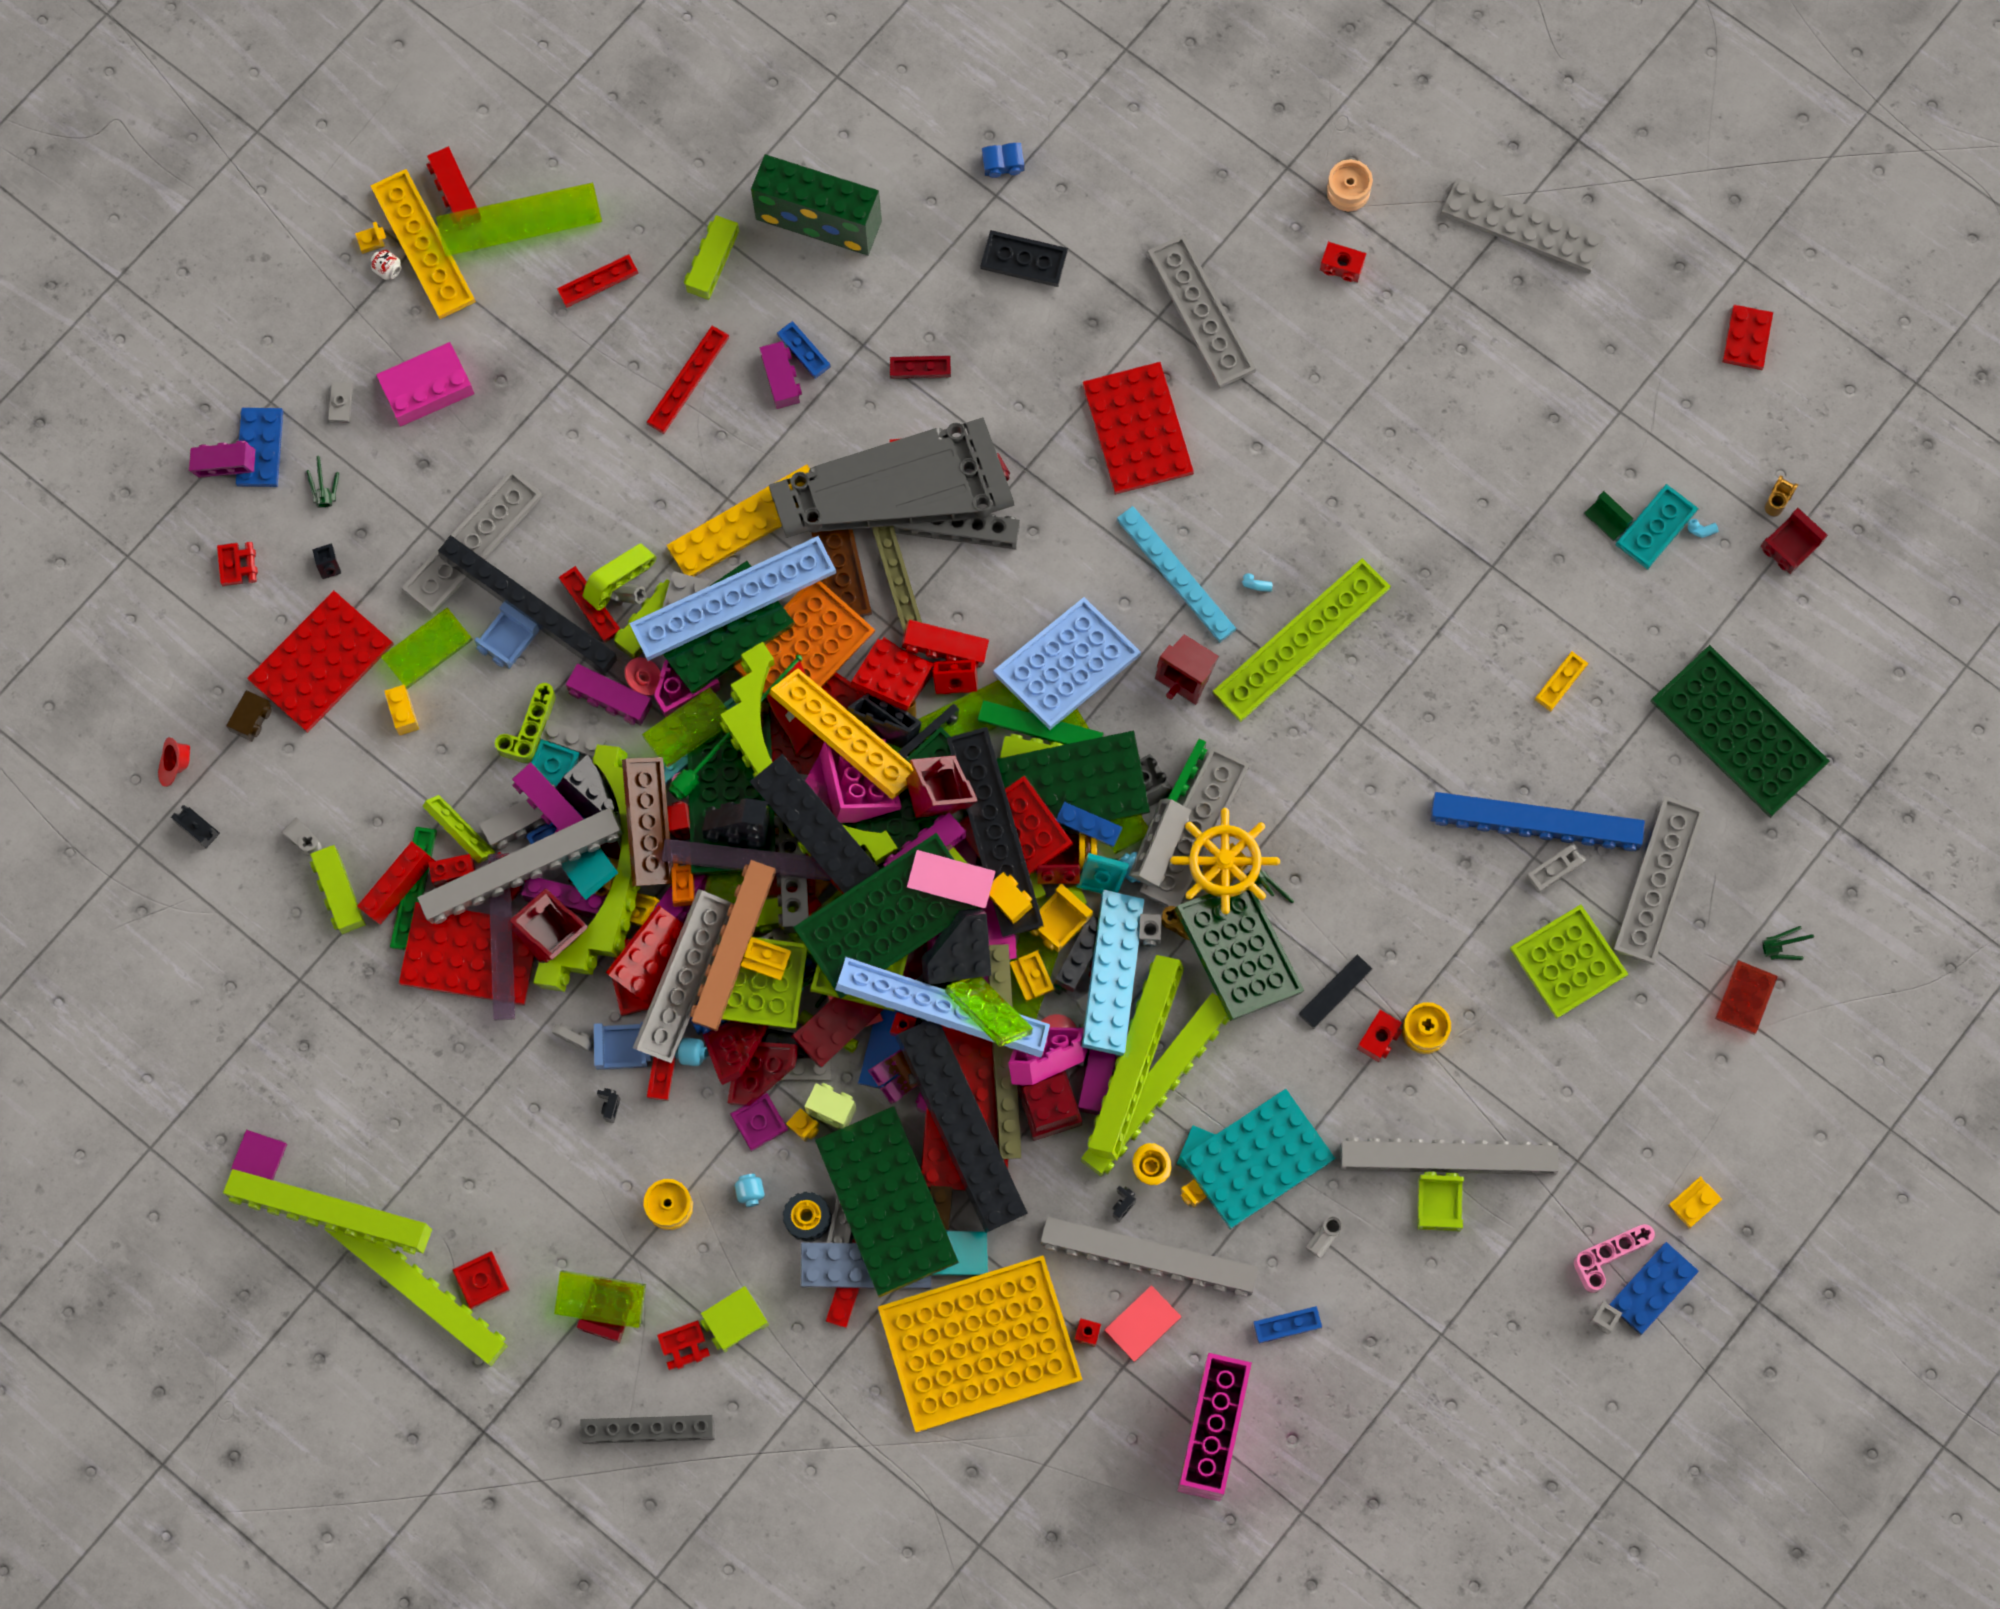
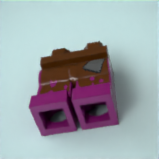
[868,1049,917,1104]

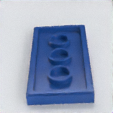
[858,1009,919,1089]

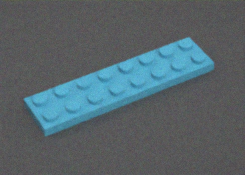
[1081,890,1144,1056]

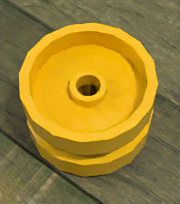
[1402,1002,1451,1054]
[643,1179,693,1230]

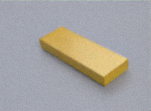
[1534,651,1589,712]

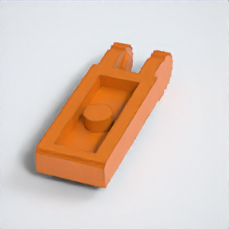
[672,854,695,907]

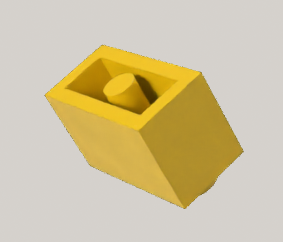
[384,685,419,736]
[989,872,1032,924]

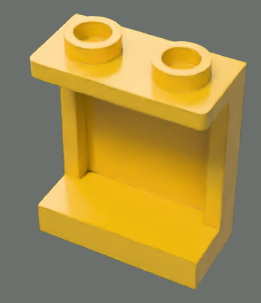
[1029,884,1093,952]

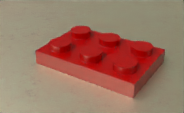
[1722,305,1774,370]

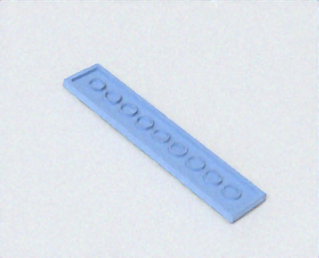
[630,536,836,661]
[835,957,1050,1058]

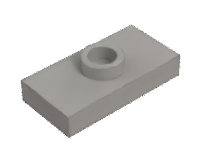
[328,382,353,423]

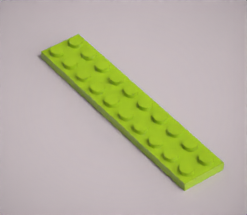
[1212,558,1391,722]

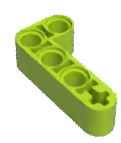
[582,543,657,610]
[494,682,556,763]

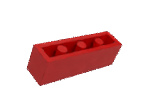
[426,146,482,230]
[901,619,989,668]
[357,841,435,925]

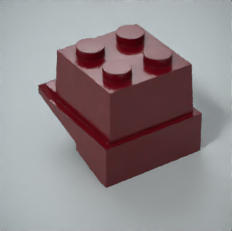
[1155,634,1219,705]
[906,755,977,818]
[509,888,588,963]
[1017,1070,1082,1141]

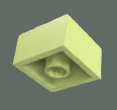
[805,1083,857,1129]

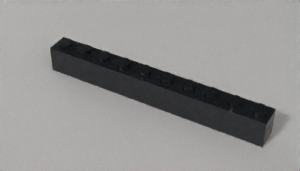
[438,535,617,676]

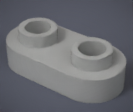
[552,1023,593,1052]

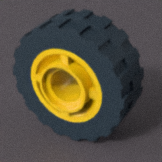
[782,1192,832,1242]

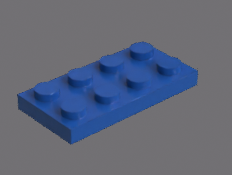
[236,407,284,487]
[1609,1242,1699,1335]

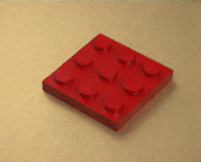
[851,639,934,711]

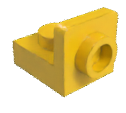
[355,222,386,254]
[786,1108,819,1142]
[1180,1179,1207,1208]

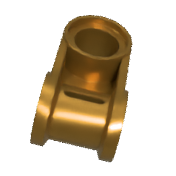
[1765,475,1799,517]
[1161,906,1190,941]

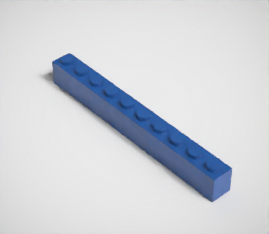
[1430,792,1645,852]

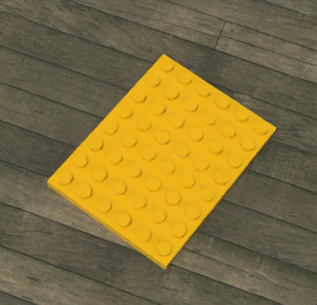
[878,1255,1083,1433]

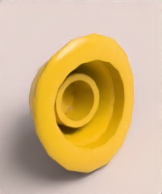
[1132,1143,1171,1185]

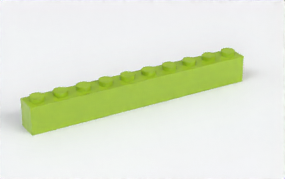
[1088,955,1184,1161]
[1081,992,1230,1177]
[223,1169,433,1255]
[324,1228,508,1366]

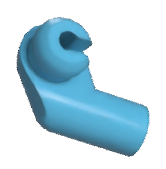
[1687,519,1719,538]
[1242,573,1273,592]

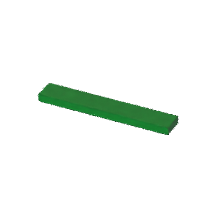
[978,700,1104,745]
[390,827,437,951]

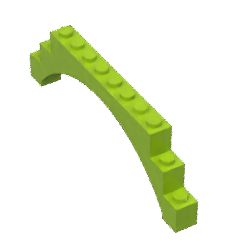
[720,642,898,866]
[533,744,640,992]

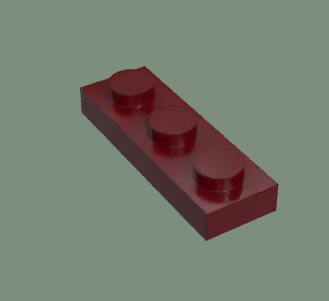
[890,356,951,379]

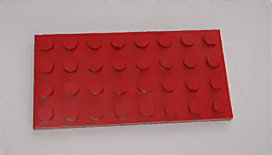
[921,1025,1009,1191]

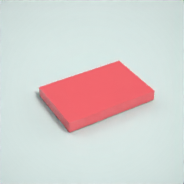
[1104,1285,1181,1362]

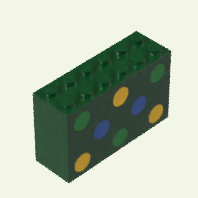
[751,154,882,256]

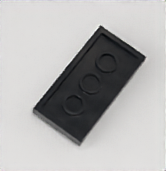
[980,230,1068,287]

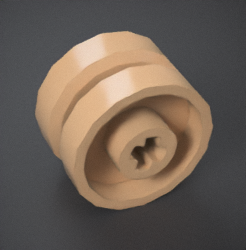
[1326,159,1373,212]

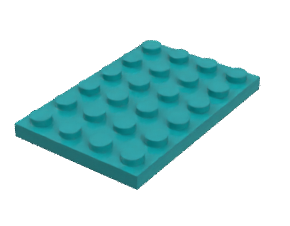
[1181,1089,1336,1230]

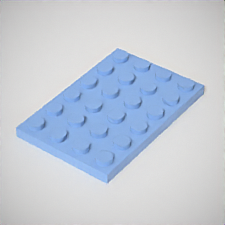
[993,597,1141,730]

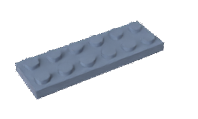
[801,1243,931,1289]

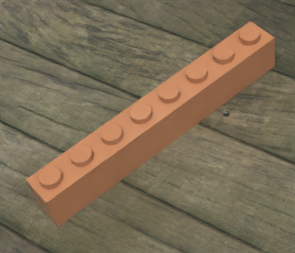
[690,860,776,1031]

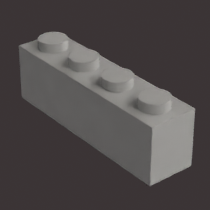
[479,784,555,850]
[1129,799,1191,887]

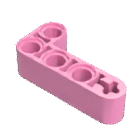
[1574,1224,1655,1293]

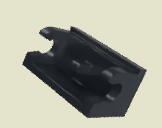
[171,805,220,849]

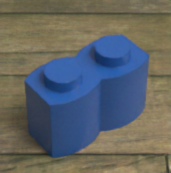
[982,143,1025,178]

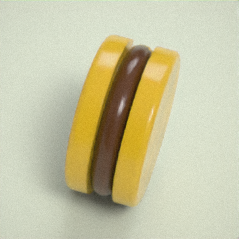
[1079,833,1098,871]

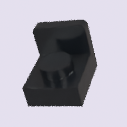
[312,543,341,579]
[597,1088,621,1123]
[1112,1185,1136,1222]

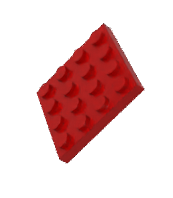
[960,776,1073,876]
[606,905,684,1005]

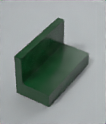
[1584,491,1634,541]

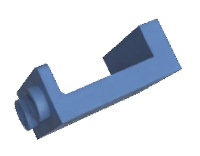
[474,602,539,669]
[594,1022,652,1070]

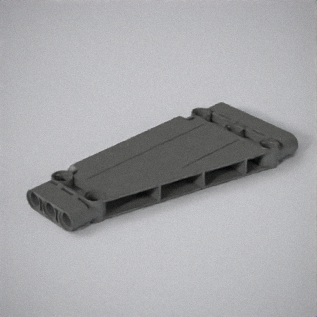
[769,417,1014,538]

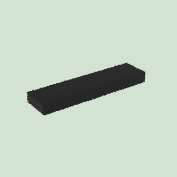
[1298,954,1373,1029]

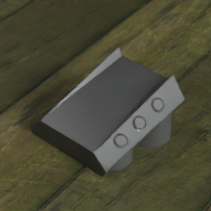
[1140,754,1173,807]

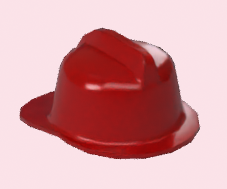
[158,737,190,787]

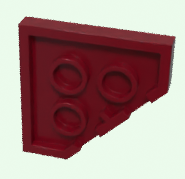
[702,1021,768,1085]
[727,1042,799,1106]

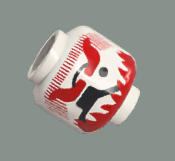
[371,250,401,280]

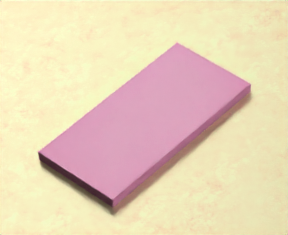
[907,850,995,908]

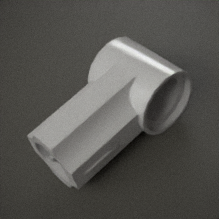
[609,583,647,605]
[1305,1216,1343,1259]

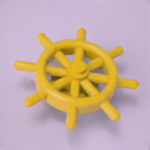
[1170,808,1280,914]

